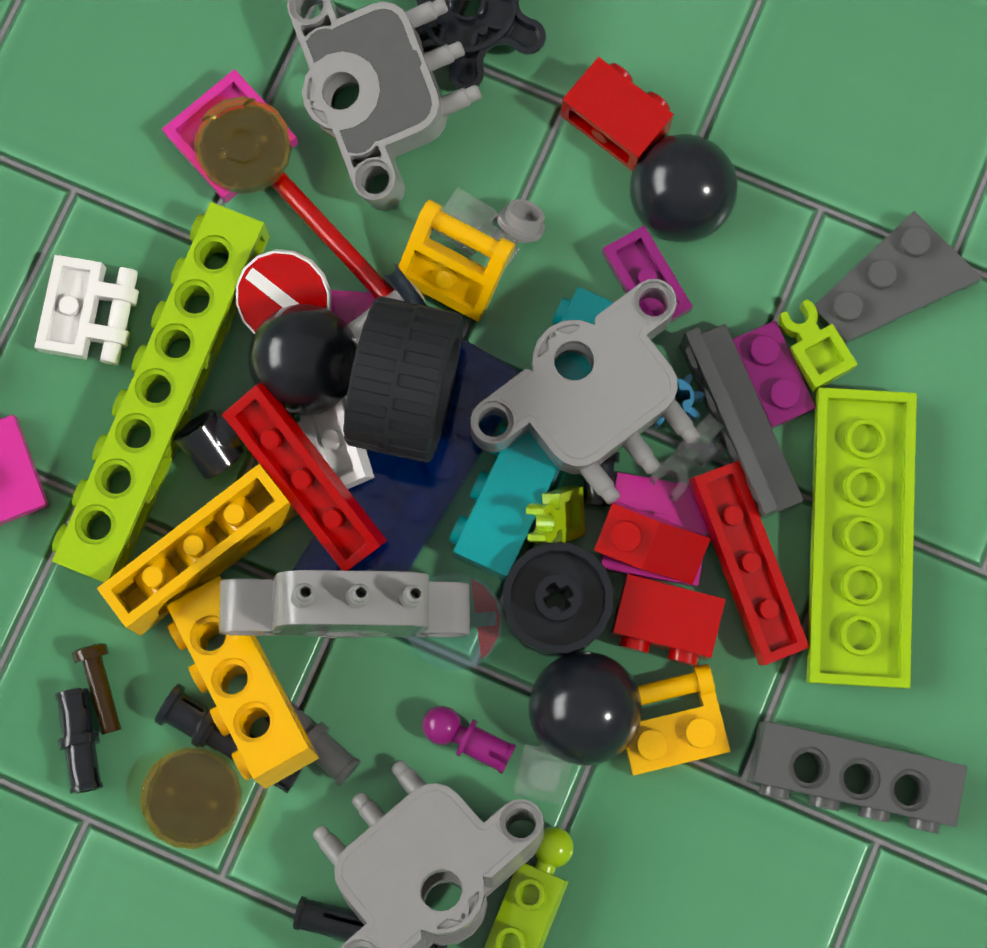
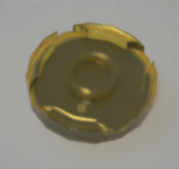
[194,96,292,194]
[140,747,243,849]

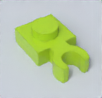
[778,299,858,392]
[526,486,586,543]

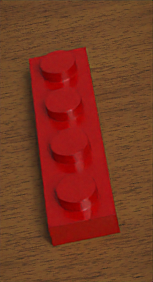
[222,383,387,571]
[688,460,810,665]

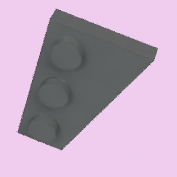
[815,211,983,344]

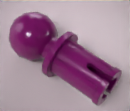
[422,706,516,774]

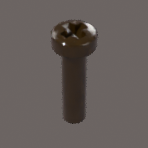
[72,643,121,735]

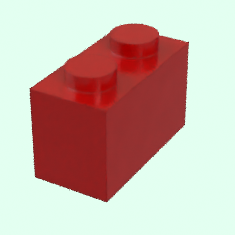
[561,56,674,172]
[610,574,726,666]

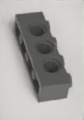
[747,721,967,834]

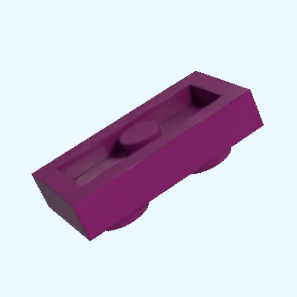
[602,225,693,323]
[732,321,816,429]

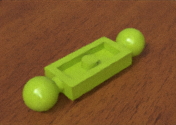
[484,827,574,948]

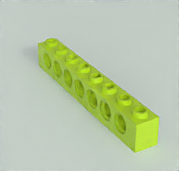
[52,202,270,583]

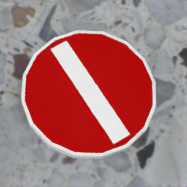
[236,249,332,334]

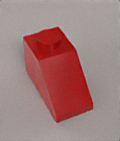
[594,501,711,585]

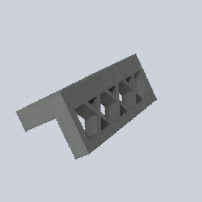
[679,324,804,520]

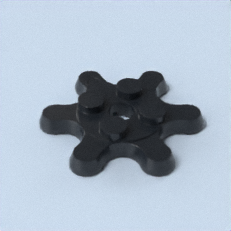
[415,0,546,89]

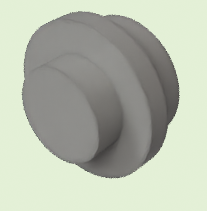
[498,199,545,243]

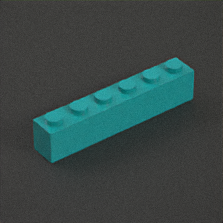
[449,286,614,581]

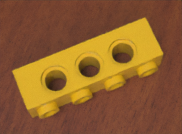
[97,464,298,636]
[166,576,319,789]

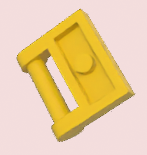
[398,199,516,322]
[625,664,731,776]

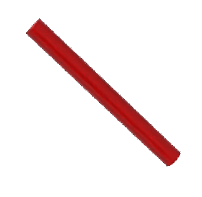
[269,170,394,299]

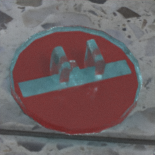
[408,572,503,671]

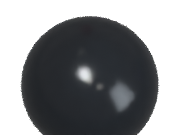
[630,134,738,243]
[248,304,358,415]
[529,651,642,766]

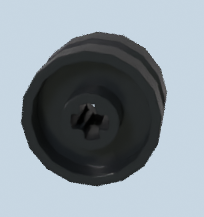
[502,543,613,657]

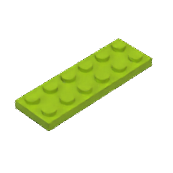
[806,387,917,689]

